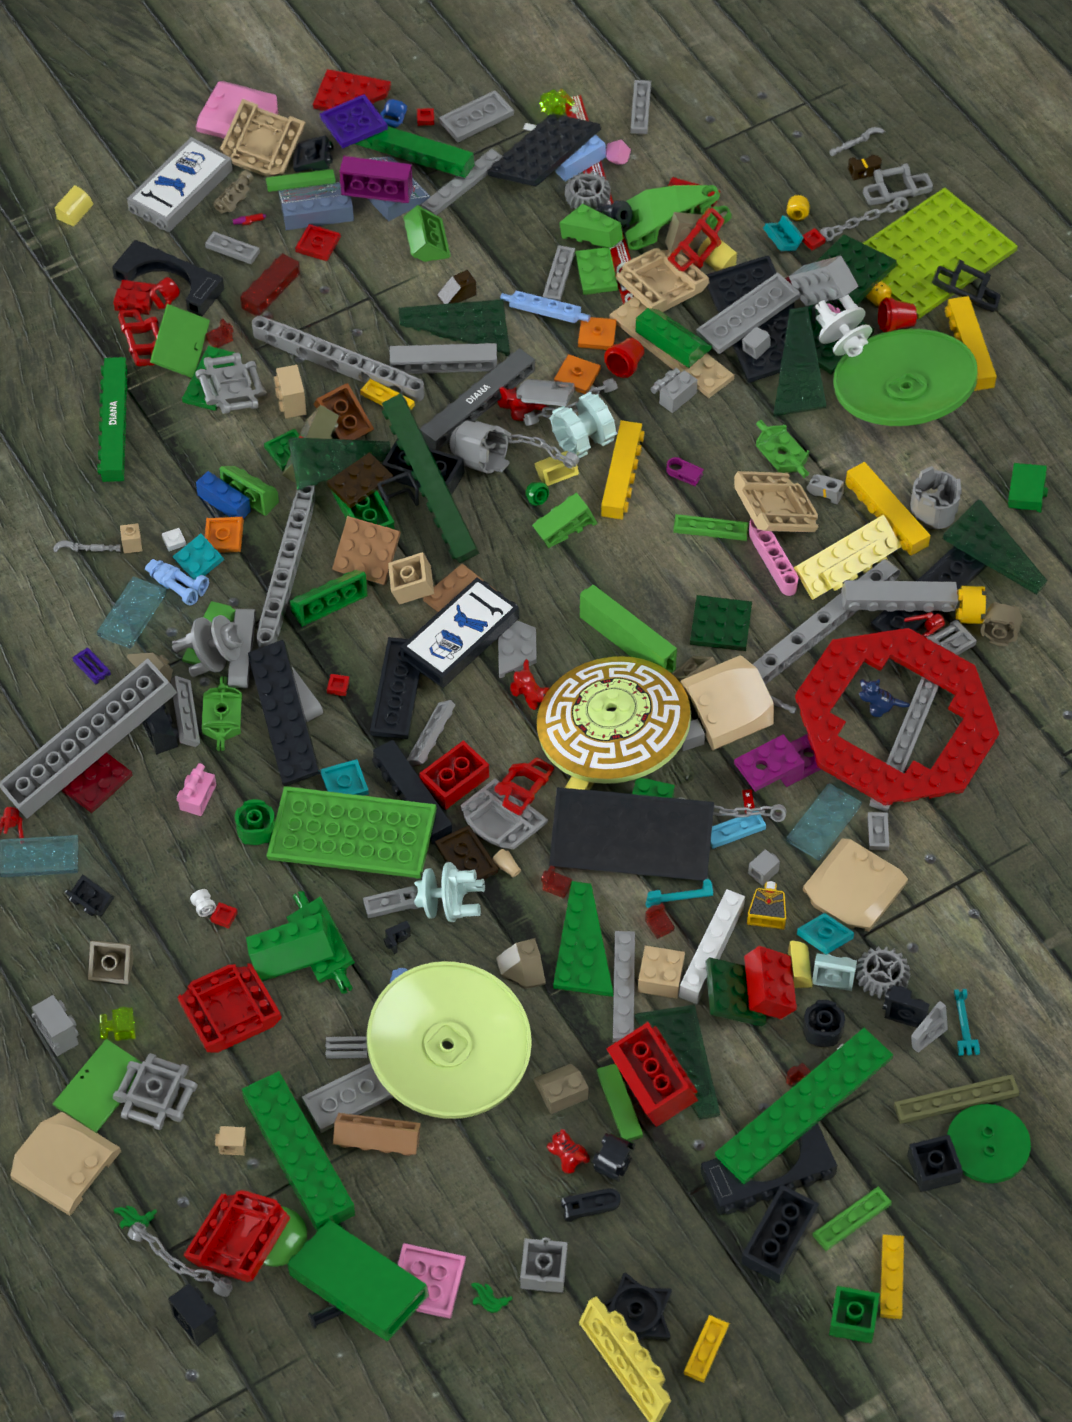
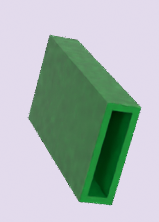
[287,1220,429,1342]

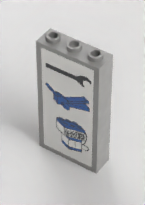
[127,137,233,232]

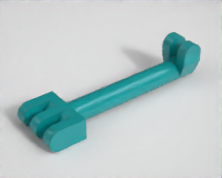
[645,879,713,908]
[954,989,980,1056]

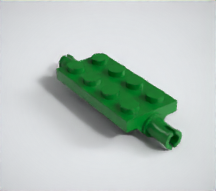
[286,891,355,994]

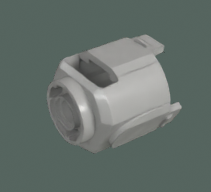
[450,420,511,473]
[910,466,962,529]

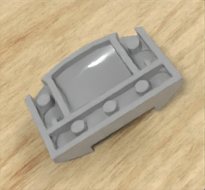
[516,379,575,406]
[461,779,548,850]

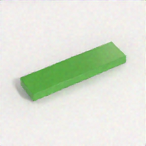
[266,169,336,192]
[673,514,749,541]
[597,1064,643,1141]
[812,1187,892,1251]

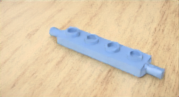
[500,291,590,323]

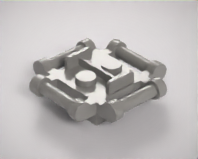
[195,353,267,414]
[112,1053,198,1130]

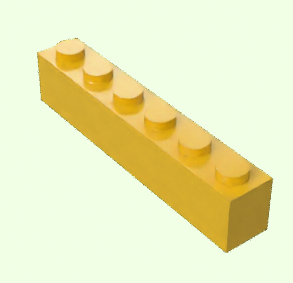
[945,296,997,391]
[601,420,645,520]
[845,462,930,556]

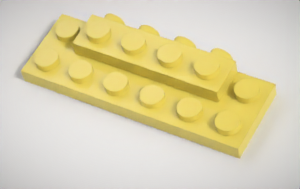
[793,515,902,600]
[579,1297,671,1422]

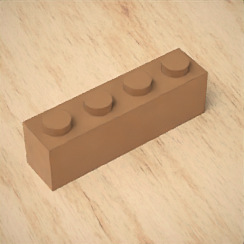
[333,1113,421,1156]

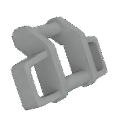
[863,163,933,205]

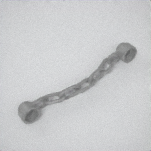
[820,197,908,241]
[524,378,618,426]
[495,425,580,469]
[678,797,786,822]
[128,1222,232,1297]

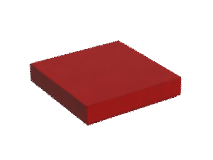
[295,224,341,261]

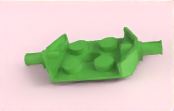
[756,420,809,478]
[202,676,242,751]

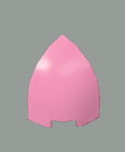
[606,139,631,164]

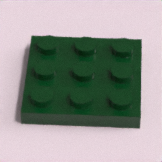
[690,595,752,651]
[705,957,766,1027]

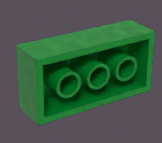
[331,490,395,530]

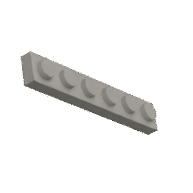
[421,149,503,215]
[613,931,635,1042]

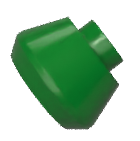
[525,482,549,506]

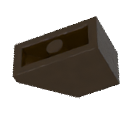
[437,270,476,308]

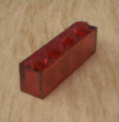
[240,253,300,316]

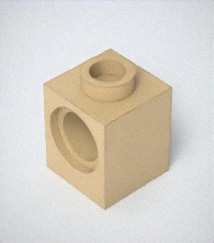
[120,523,142,554]
[215,1126,247,1156]

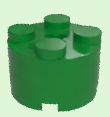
[235,799,275,845]

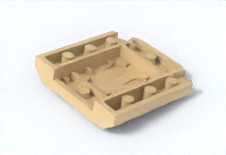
[220,99,305,176]
[616,248,709,312]
[734,471,818,532]
[680,655,774,751]
[803,839,908,931]
[10,1112,121,1216]

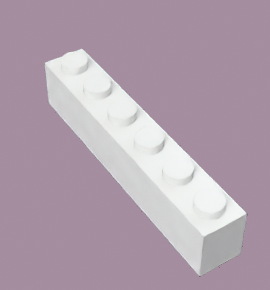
[679,889,745,1004]

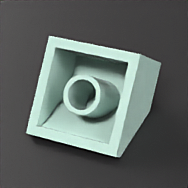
[812,953,857,991]

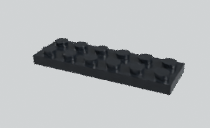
[370,637,421,739]

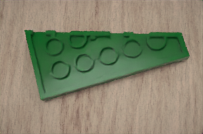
[553,881,613,997]

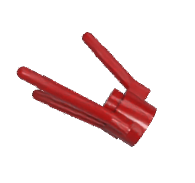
[904,612,945,637]
[0,807,24,845]

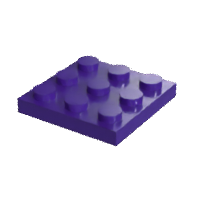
[319,94,388,148]

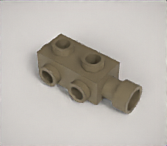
[213,170,254,214]

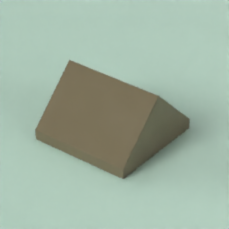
[88,940,134,984]

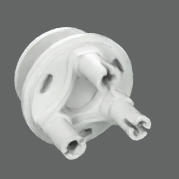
[815,294,872,357]

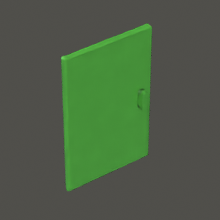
[150,304,210,378]
[53,1039,142,1133]

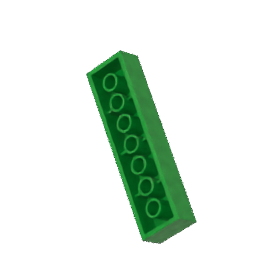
[242,1071,355,1232]

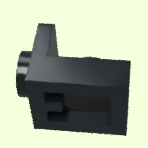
[383,921,411,954]

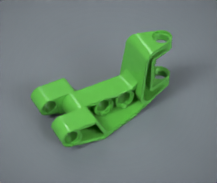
[626,185,732,250]

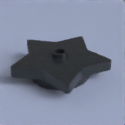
[603,1273,672,1341]

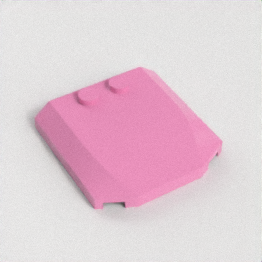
[196,81,278,139]

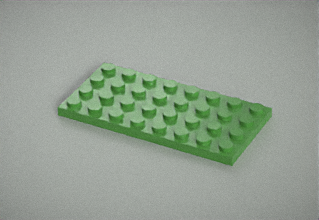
[267,786,437,879]

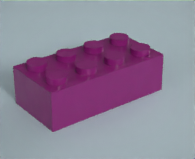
[339,156,413,204]

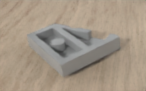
[911,1001,948,1053]

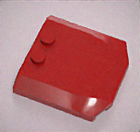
[178,963,281,1053]
[184,1190,290,1282]

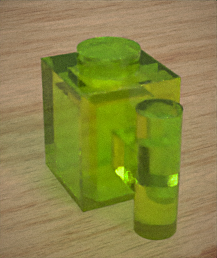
[540,89,575,115]
[99,1007,136,1041]

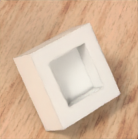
[162,528,186,551]

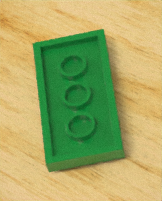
[182,346,242,411]

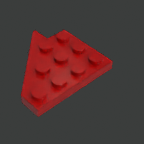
[313,69,391,111]

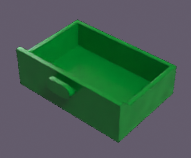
[1008,463,1048,513]

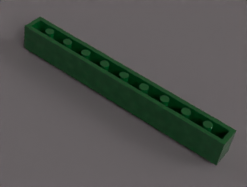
[382,393,480,563]

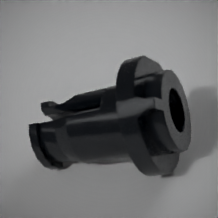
[596,200,632,228]

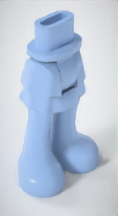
[145,559,209,606]

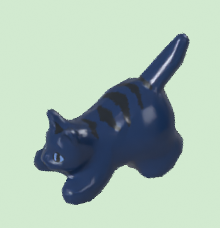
[859,679,910,717]

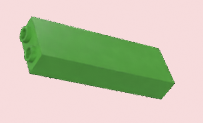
[580,585,677,673]

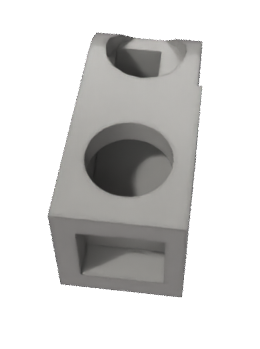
[807,474,844,505]

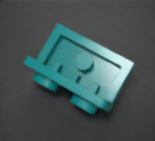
[763,215,803,251]

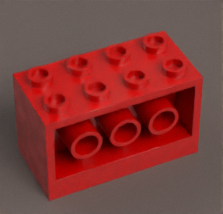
[606,1022,698,1127]

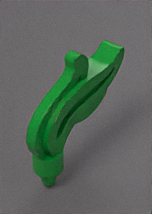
[113,1205,157,1229]
[471,1283,513,1313]

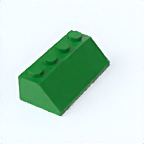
[635,308,712,368]
[290,570,368,627]
[246,913,335,982]

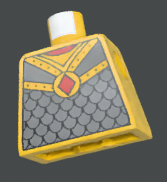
[747,881,786,930]

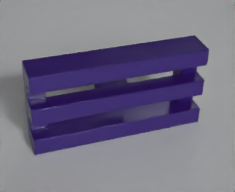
[72,647,111,685]

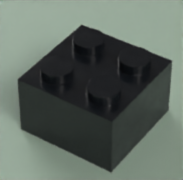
[907,1134,963,1192]
[168,1283,219,1347]

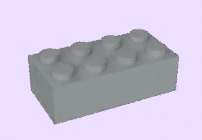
[789,256,858,306]

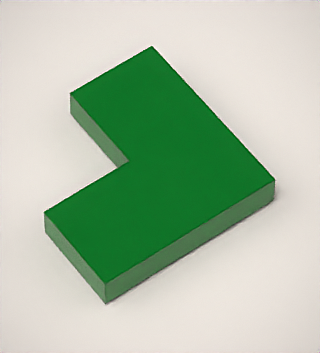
[264,428,300,471]

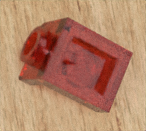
[205,319,234,348]
[541,865,573,898]
[645,903,675,939]
[786,1063,811,1086]

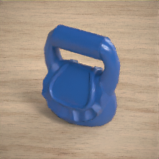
[380,99,407,128]

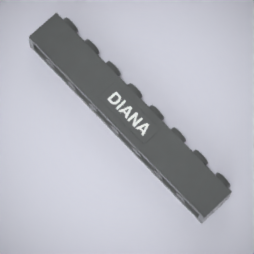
[420,348,535,450]

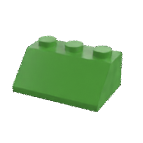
[403,205,450,262]
[219,466,279,516]

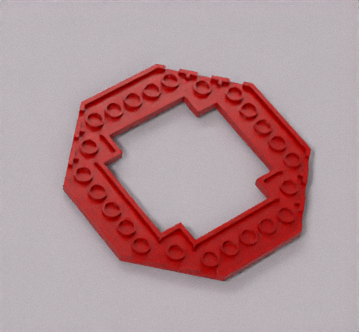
[795,628,999,806]

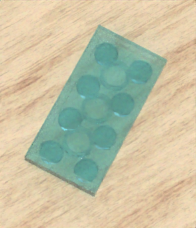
[97,576,167,649]
[786,783,862,861]
[0,835,79,877]

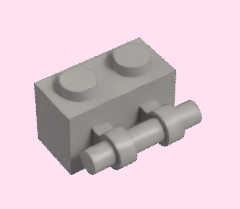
[651,368,697,413]

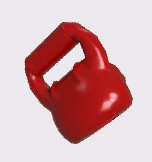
[150,277,180,309]

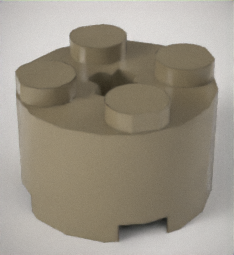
[981,602,1023,646]

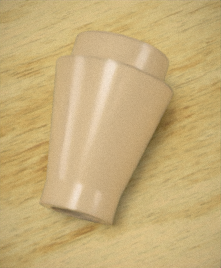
[492,849,521,878]

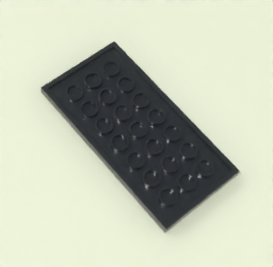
[706,255,816,383]
[549,787,714,881]

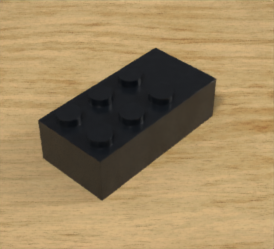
[382,438,465,495]
[741,1184,819,1283]

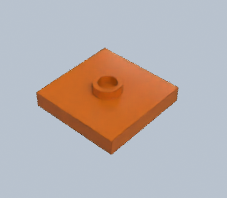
[578,317,617,350]
[554,354,601,394]
[204,517,244,553]

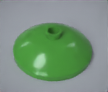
[263,1206,307,1267]

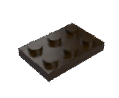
[327,452,393,509]
[435,825,498,880]

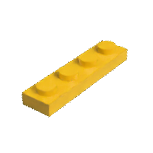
[880,1234,904,1319]

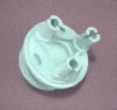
[414,862,485,922]

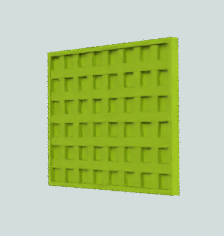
[863,187,1018,319]

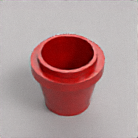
[878,297,917,333]
[604,338,644,378]

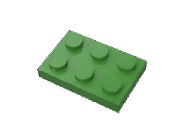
[575,247,618,295]

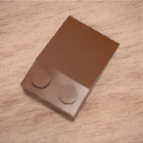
[314,383,374,446]

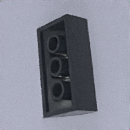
[126,674,179,755]

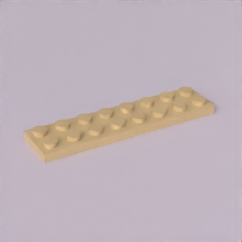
[610,296,734,398]

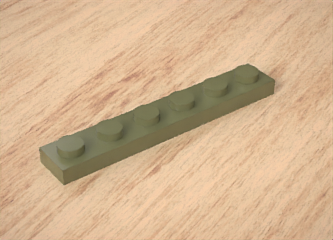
[894,1074,1019,1124]

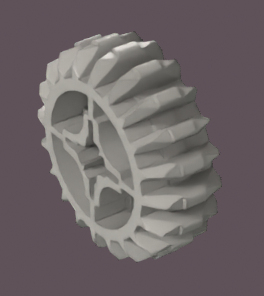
[565,171,611,210]
[855,946,910,999]

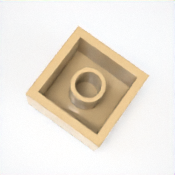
[274,365,307,419]
[388,552,434,605]
[638,946,685,999]

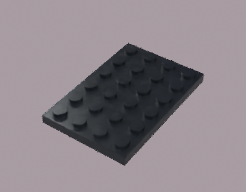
[487,113,601,187]

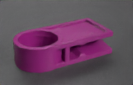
[666,457,704,486]

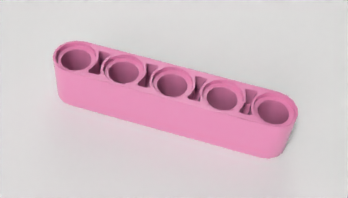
[749,519,799,596]

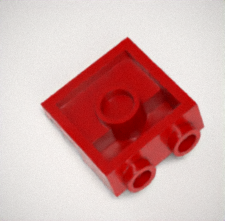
[113,280,156,315]

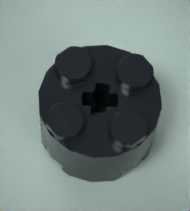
[803,1000,845,1047]
[592,1133,635,1182]

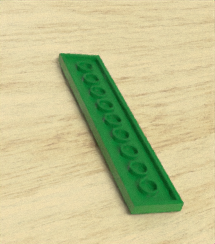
[715,1028,893,1184]

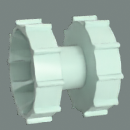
[549,392,617,458]

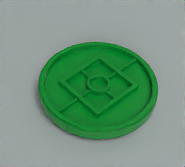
[947,1104,1031,1183]

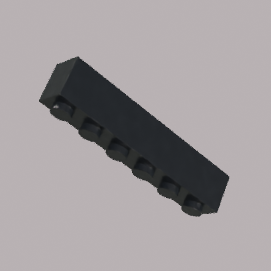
[372,740,452,845]

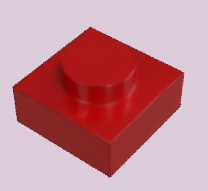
[417,108,434,126]
[802,228,826,250]
[327,674,350,696]
[210,902,238,929]

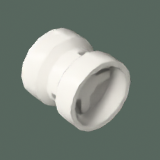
[190,889,216,917]

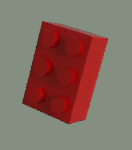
[419,740,490,810]
[744,946,797,1019]

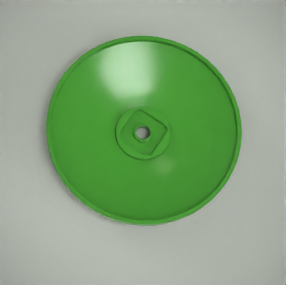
[833,329,978,426]

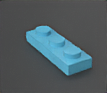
[710,811,766,849]

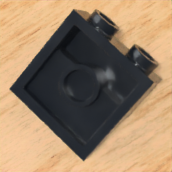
[293,135,334,172]
[882,985,930,1028]

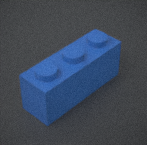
[196,471,251,518]

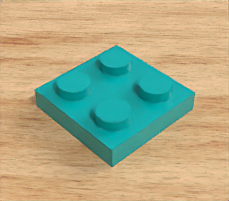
[172,533,224,580]
[320,759,369,796]
[797,913,854,955]

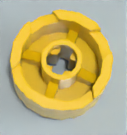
[955,586,986,624]

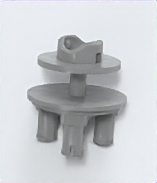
[172,615,244,677]

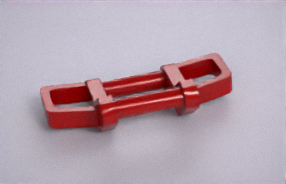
[668,208,724,271]
[118,309,159,367]
[494,758,555,816]

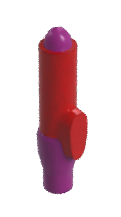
[232,213,266,226]

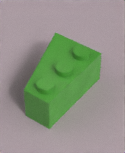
[559,204,623,248]
[532,492,598,548]

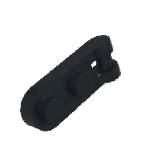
[560,1188,621,1222]

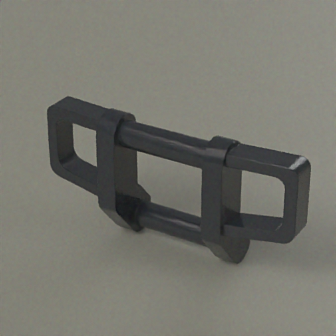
[932,260,1001,312]

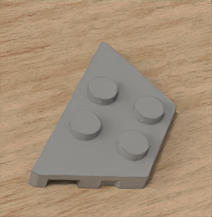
[498,621,537,678]

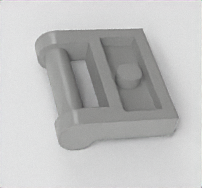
[926,620,977,655]

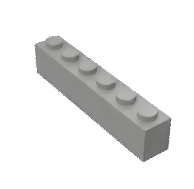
[390,343,497,374]
[841,580,958,612]

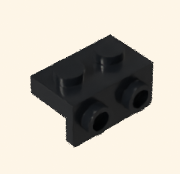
[65,874,115,917]

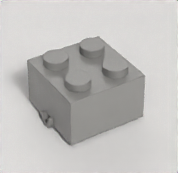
[32,995,79,1056]
[520,1238,567,1293]

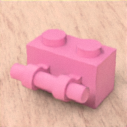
[177,763,216,816]

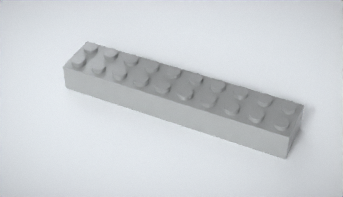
[0,658,177,818]

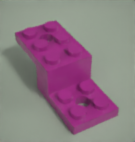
[734,734,821,792]

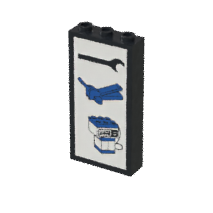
[400,577,519,688]

